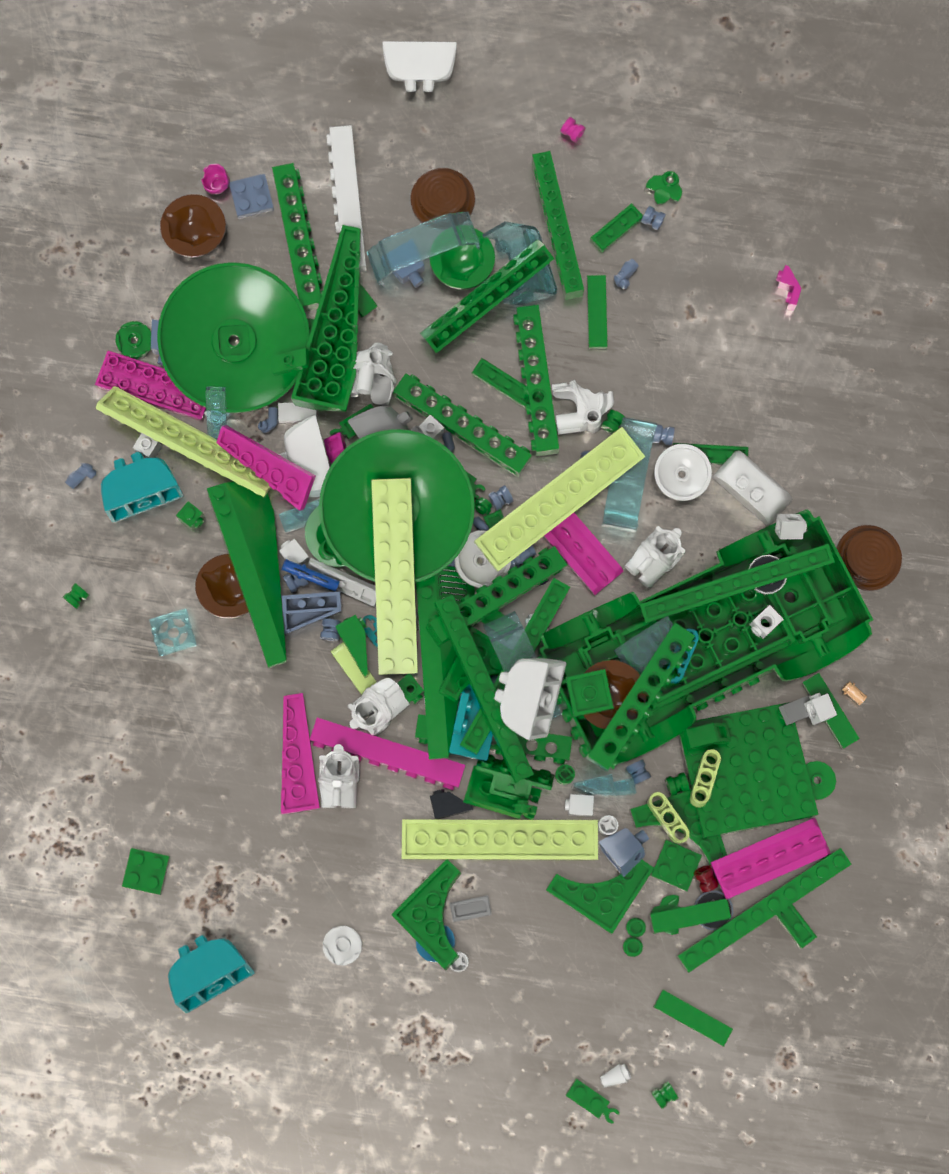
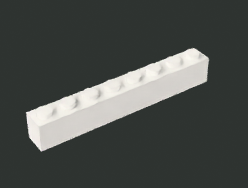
[327,125,367,273]

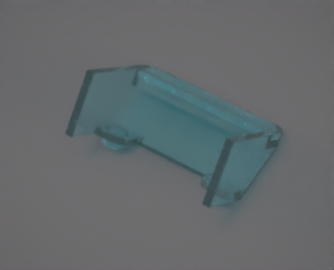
[482,221,557,305]

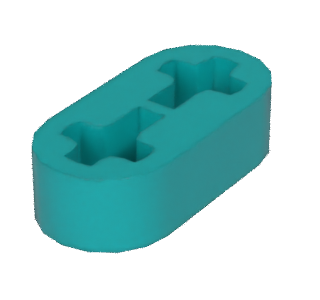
[363,615,378,648]

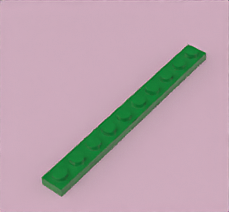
[640,544,835,624]
[460,578,570,755]
[434,595,534,783]
[677,848,852,973]

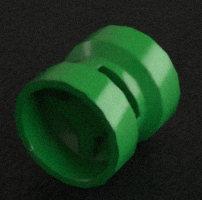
[601,409,626,434]
[318,540,336,561]
[63,583,90,609]
[555,764,575,785]
[665,772,690,796]
[651,1081,679,1109]

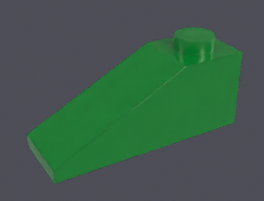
[335,615,368,678]

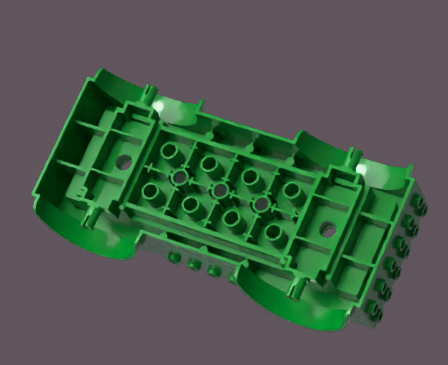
[537,509,874,764]

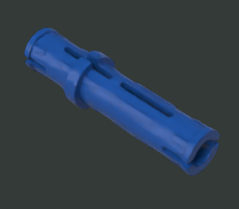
[281,559,340,592]

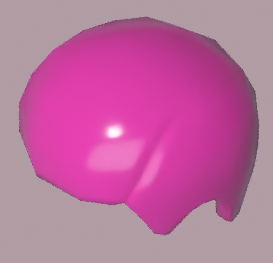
[201,164,230,194]

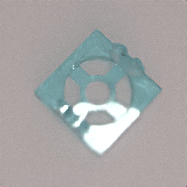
[149,609,197,657]

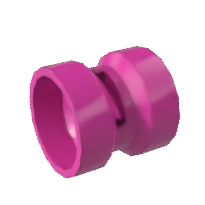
[560,117,586,143]

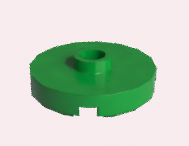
[115,321,151,359]
[806,761,836,800]

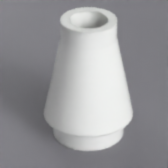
[600,1064,631,1088]

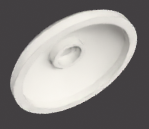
[654,444,712,501]
[454,530,511,588]

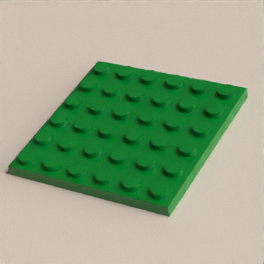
[679,702,819,839]

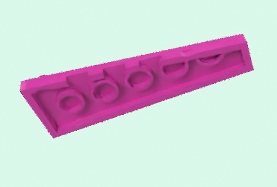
[216,425,316,510]
[281,693,320,815]

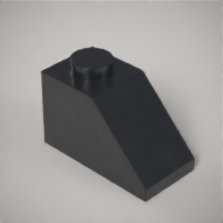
[430,789,473,820]

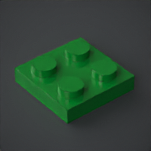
[566,669,614,717]
[651,840,702,892]
[122,848,170,895]

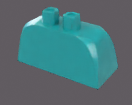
[101,452,184,523]
[168,935,255,1013]

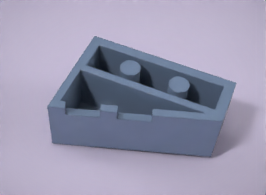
[282,592,342,634]

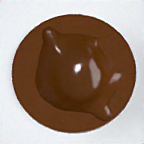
[411,168,475,230]
[160,194,226,257]
[836,525,902,591]
[195,554,248,618]
[583,660,647,730]

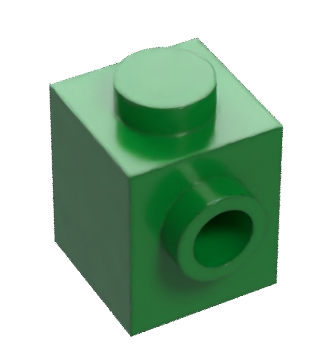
[176,501,206,532]
[397,674,424,705]

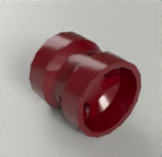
[693,865,719,892]

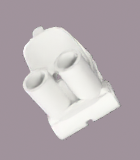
[351,342,397,406]
[552,380,614,435]
[624,526,686,589]
[348,678,410,736]
[318,744,360,808]

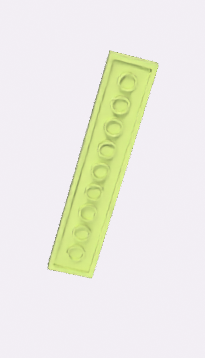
[96,386,271,497]
[474,427,645,572]
[372,478,418,675]
[402,819,598,860]

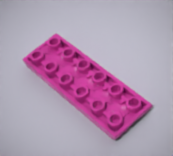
[95,351,206,420]
[543,513,624,596]
[710,818,831,899]

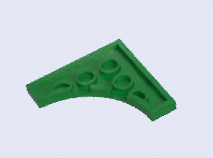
[438,627,513,702]
[630,790,727,866]
[391,859,462,971]
[546,860,654,934]

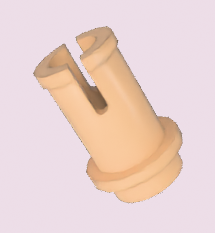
[842,681,867,705]

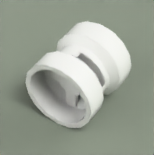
[598,815,618,836]
[450,952,469,972]

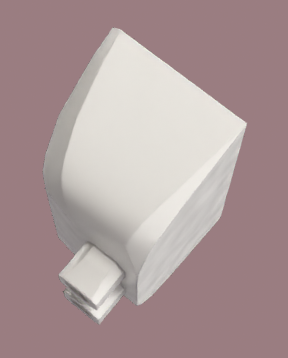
[383,41,457,92]
[278,415,330,497]
[712,451,792,526]
[494,658,566,740]

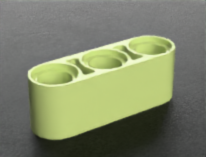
[331,642,377,695]
[690,749,721,808]
[647,792,689,844]

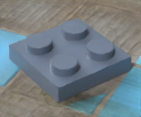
[229,173,274,219]

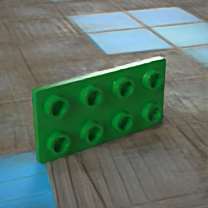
[475,754,554,801]

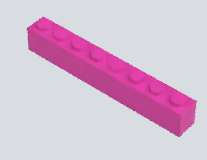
[309,718,465,791]

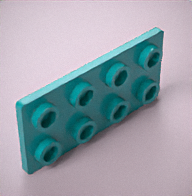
[449,683,494,761]

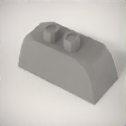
[348,405,423,439]

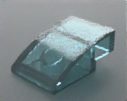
[614,616,687,675]
[571,774,637,799]

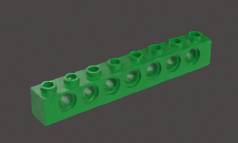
[531,151,584,300]
[272,163,323,312]
[420,239,554,353]
[513,305,559,457]
[393,373,532,478]
[426,546,567,647]
[587,623,695,771]
[415,714,573,764]

